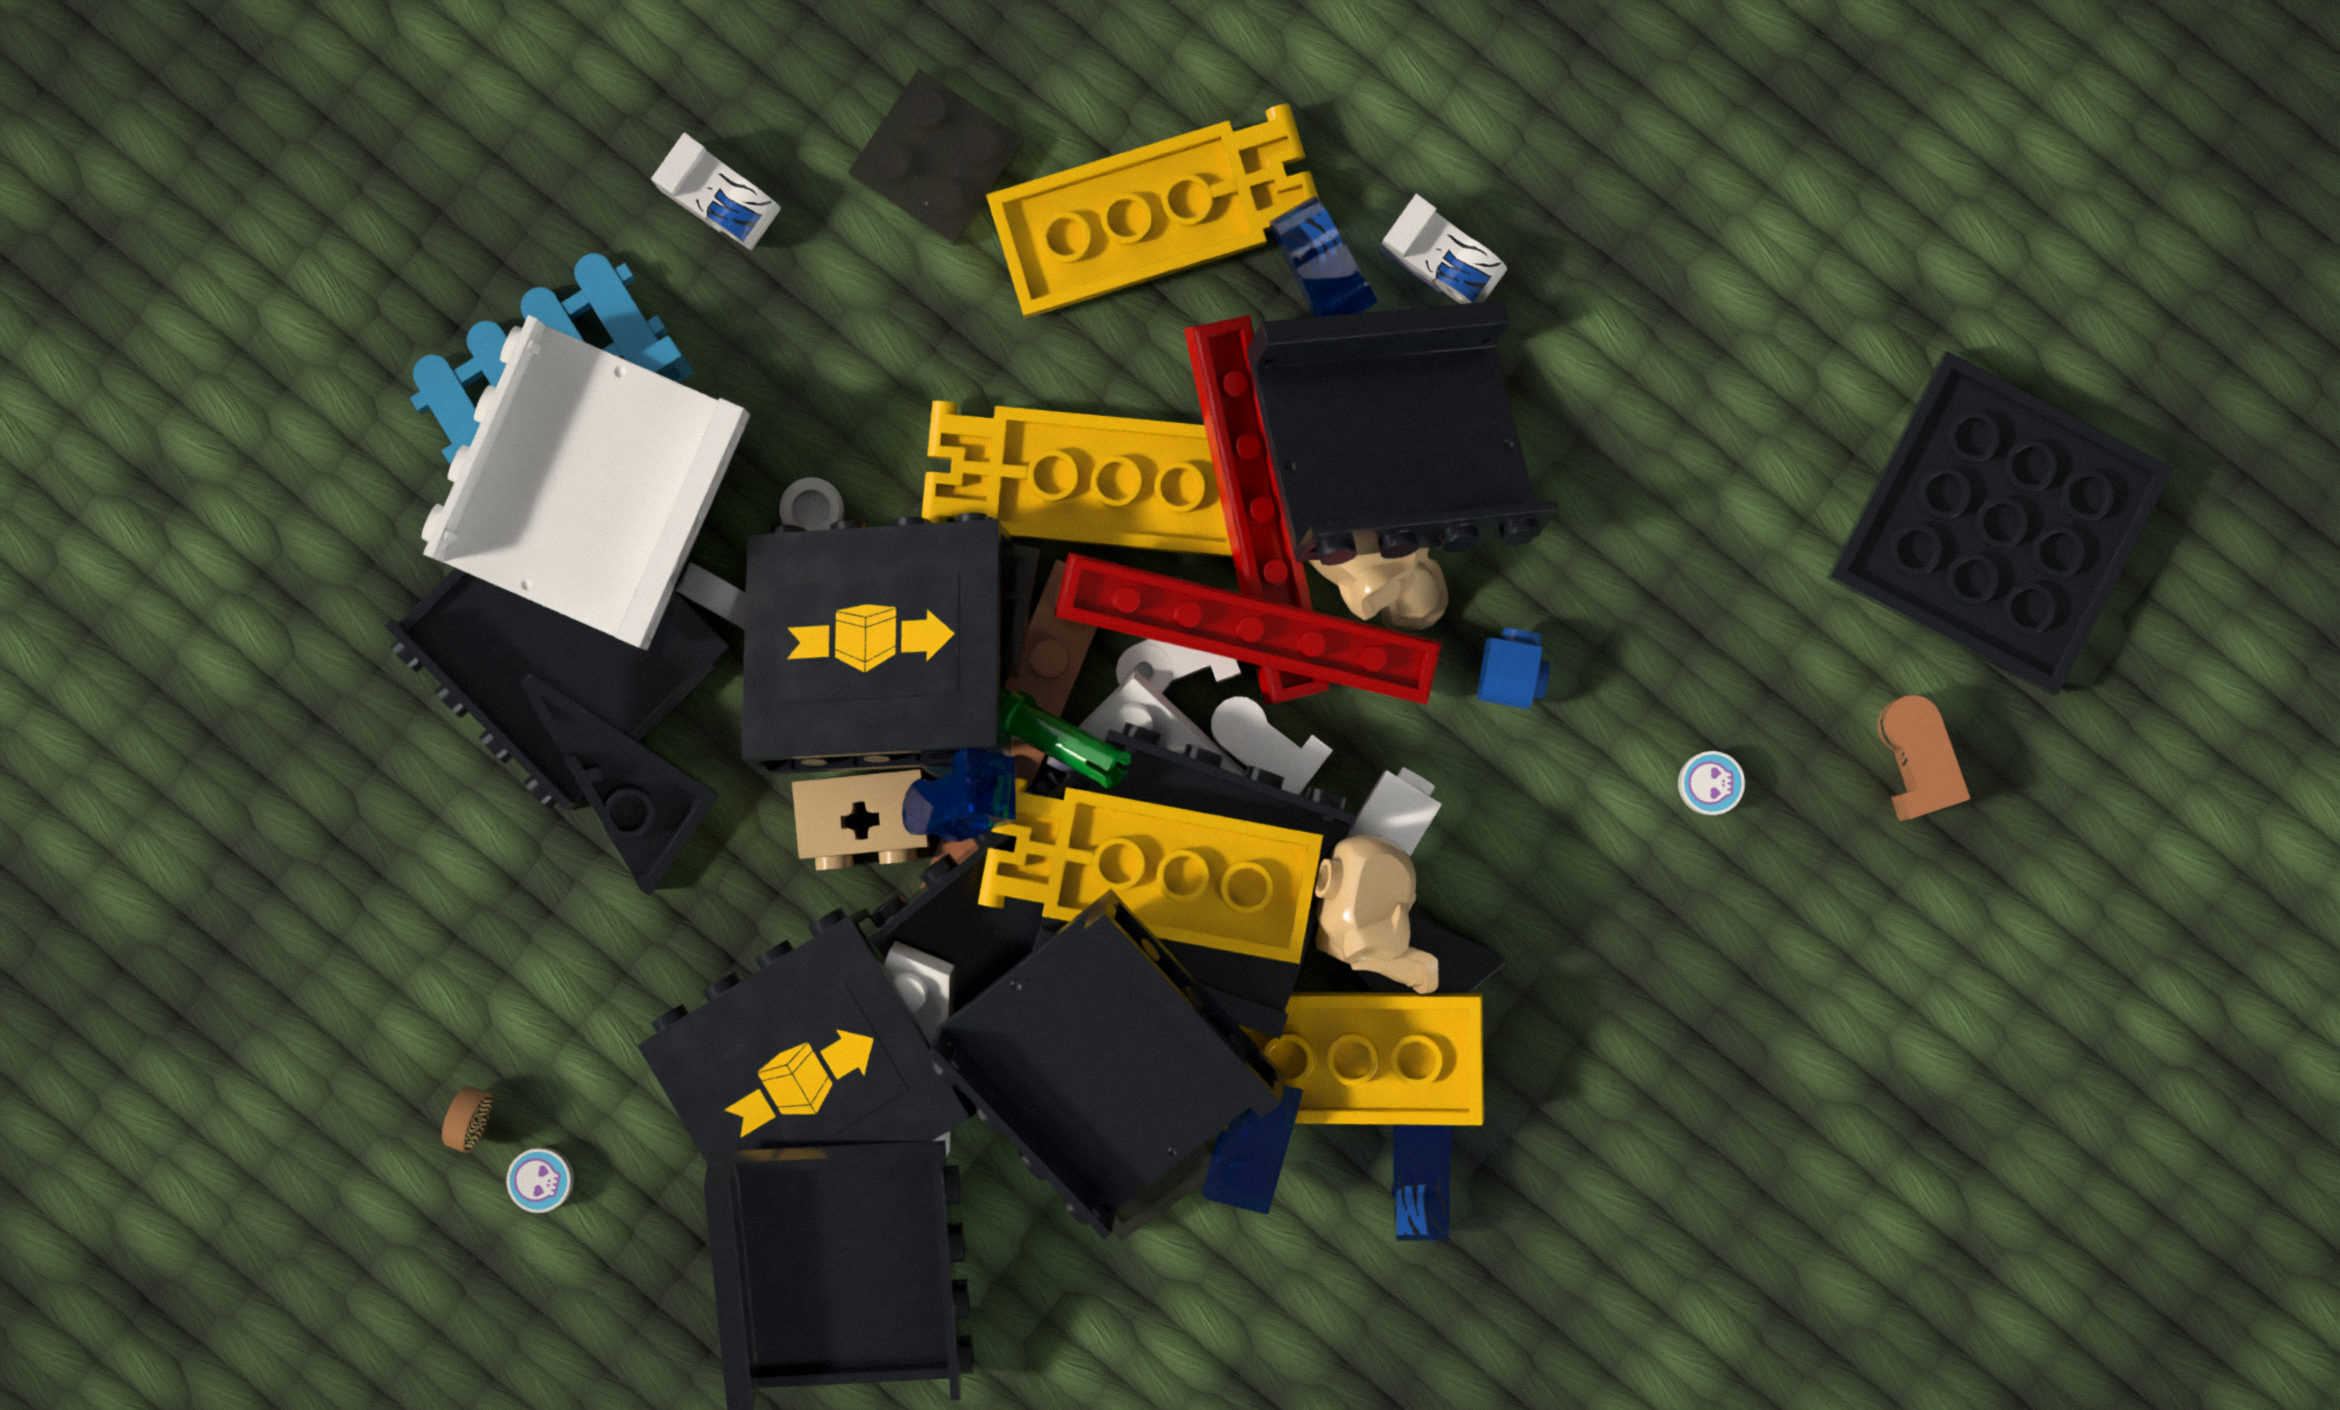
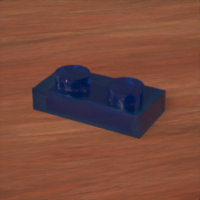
[1202,1083,1304,1215]

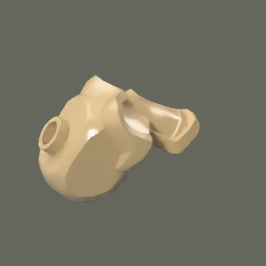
[1308,548,1448,630]
[1314,834,1438,994]

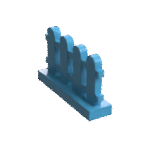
[410,253,695,465]

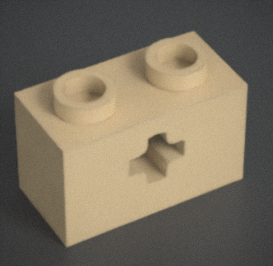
[792,770,931,871]

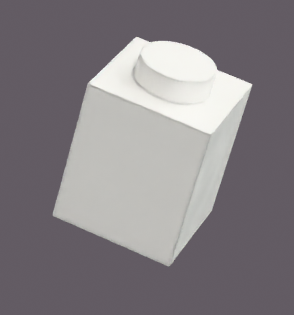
[1345,767,1442,857]

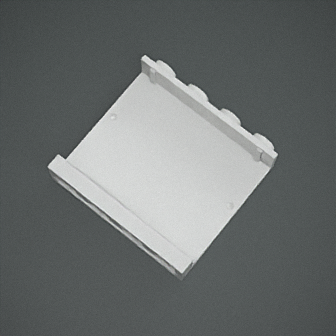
[422,315,750,650]

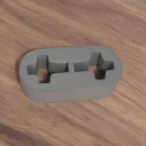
[675,562,746,630]

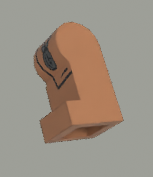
[1877,695,1970,821]

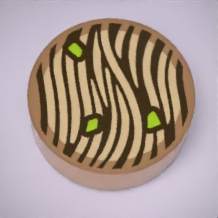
[442,1085,493,1154]

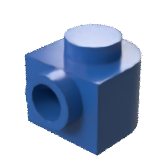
[1477,627,1550,710]

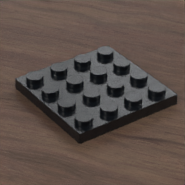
[1826,351,2174,696]

